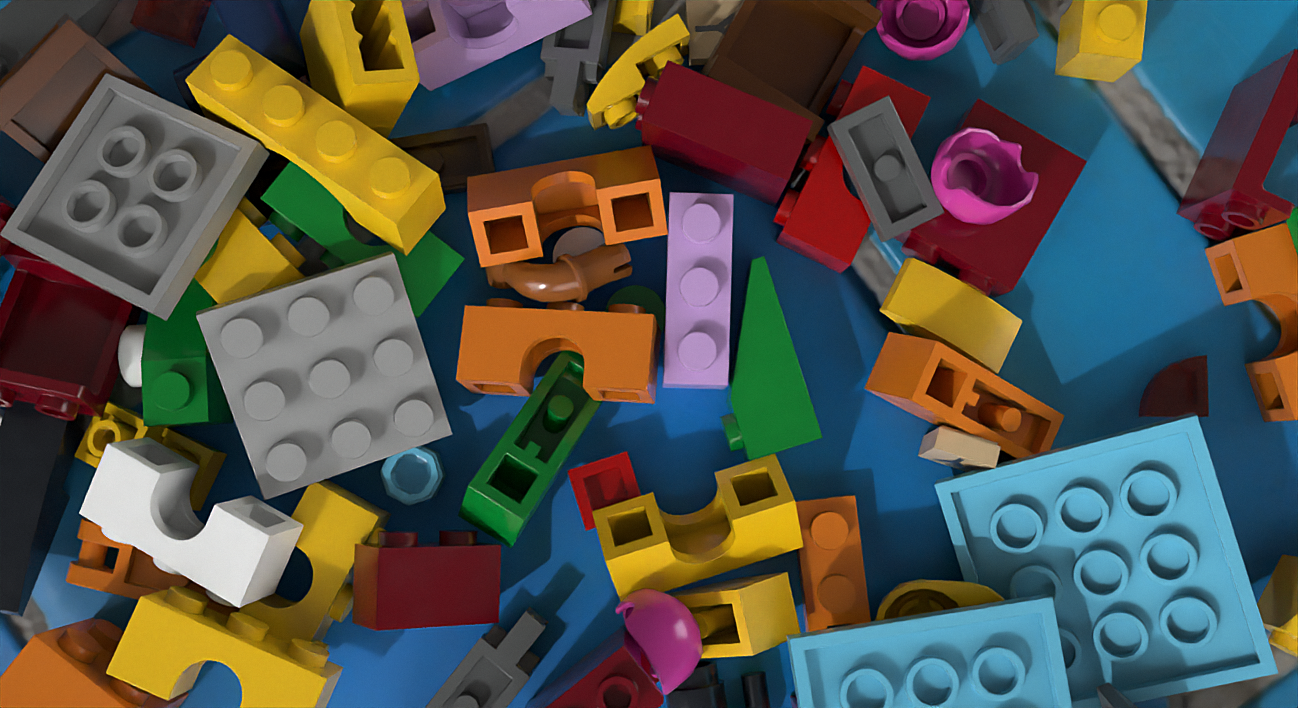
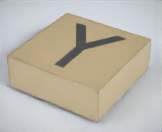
[685,0,742,66]
[918,425,1001,472]

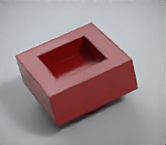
[567,451,641,531]

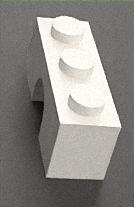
[79,437,304,608]

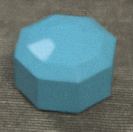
[380,445,446,506]

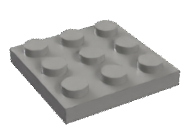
[0,73,270,321]
[196,251,452,500]

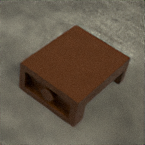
[700,0,883,146]
[0,13,164,164]

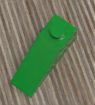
[141,240,233,428]
[720,256,823,461]
[458,350,603,549]

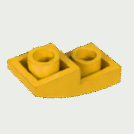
[586,13,690,131]
[879,257,1023,374]
[74,401,227,511]

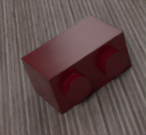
[352,530,501,631]

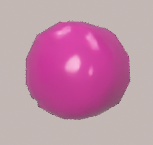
[875,0,970,61]
[931,127,1039,225]
[615,588,703,695]

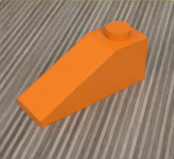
[864,332,1065,460]

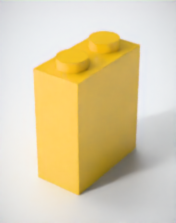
[299,0,420,139]

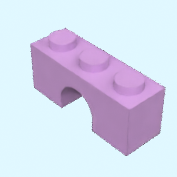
[401,0,593,91]
[662,192,734,389]

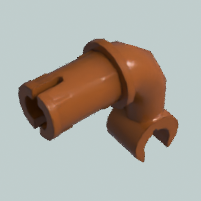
[485,243,632,303]

